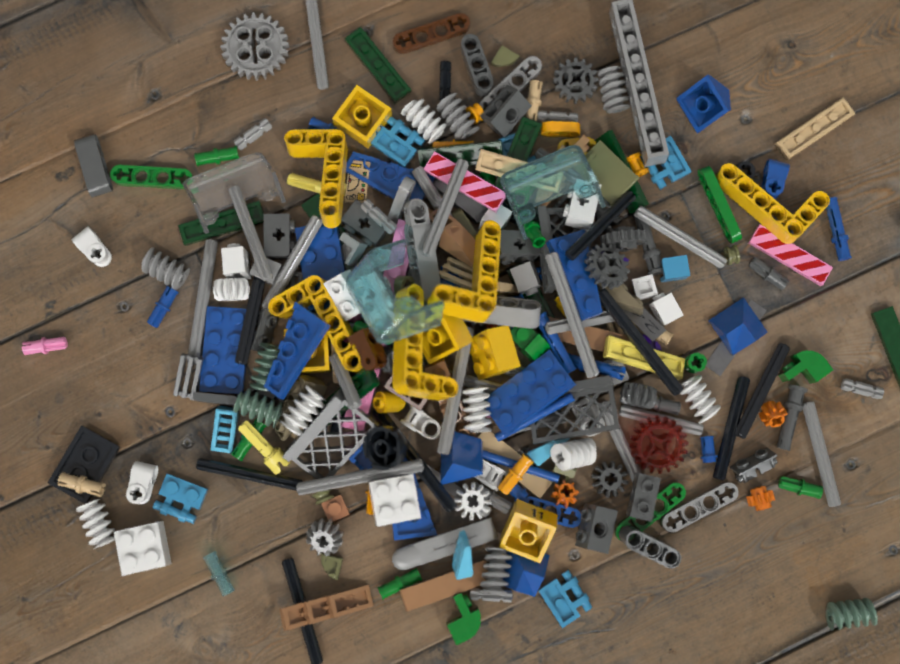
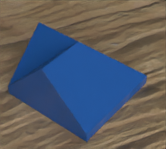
[676,75,731,133]
[708,297,768,356]
[503,551,550,597]

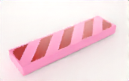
[424,151,507,213]
[748,224,833,286]

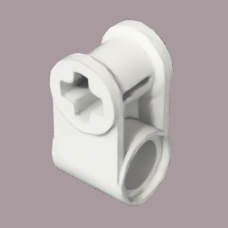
[71,226,112,267]
[572,395,605,436]
[400,405,441,440]
[474,460,508,492]
[126,461,158,504]

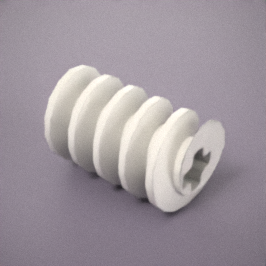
[401,99,447,145]
[680,375,721,424]
[280,385,326,436]
[462,387,492,433]
[550,438,597,471]
[76,499,115,549]

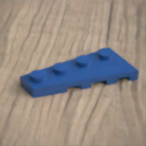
[346,152,436,201]
[546,229,603,321]
[264,302,331,400]
[387,458,437,540]

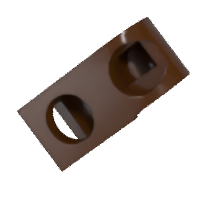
[347,327,387,371]

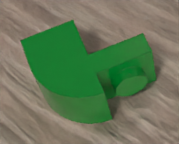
[510,327,551,363]
[778,350,833,384]
[447,593,481,646]

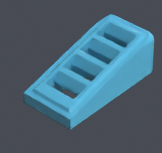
[211,406,239,453]
[526,438,570,466]
[452,530,473,580]

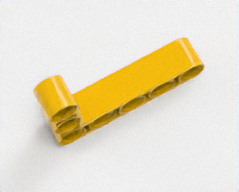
[284,129,348,228]
[716,163,830,244]
[427,220,501,322]
[268,275,363,373]
[392,284,458,401]

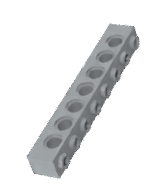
[609,0,669,167]

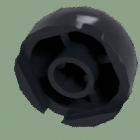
[363,425,408,470]

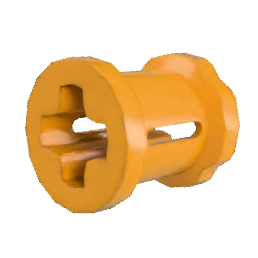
[627,152,649,177]

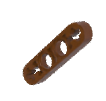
[393,13,470,54]

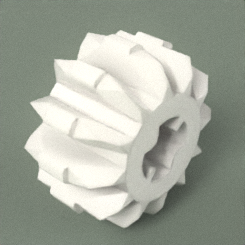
[213,278,250,301]
[454,482,491,520]

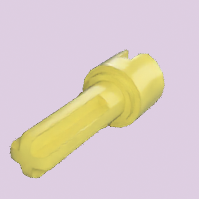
[287,173,347,197]
[238,420,291,475]

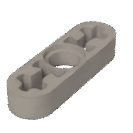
[388,176,416,225]

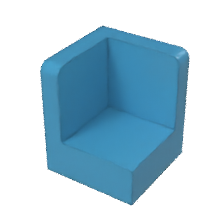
[660,255,690,283]

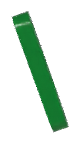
[110,165,194,189]
[697,166,742,244]
[614,483,686,541]

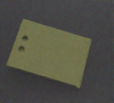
[573,140,640,206]

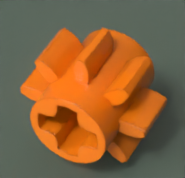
[758,401,788,427]
[551,480,579,509]
[746,486,776,511]

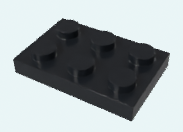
[48,425,121,504]

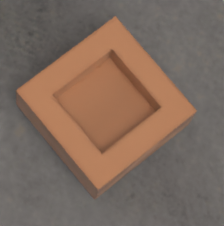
[321,494,350,522]

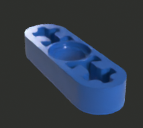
[523,496,581,528]

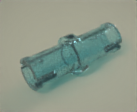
[203,551,235,597]

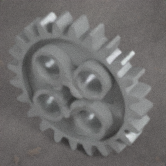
[221,12,290,81]

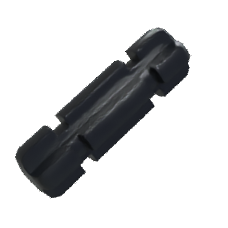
[439,61,451,101]

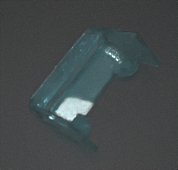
[500,145,606,240]
[346,239,444,344]

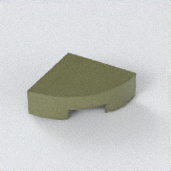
[491,45,520,67]
[321,553,343,580]

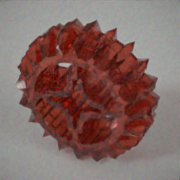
[629,415,689,474]

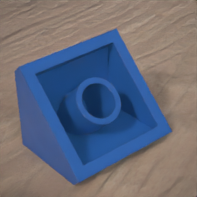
[440,431,483,485]

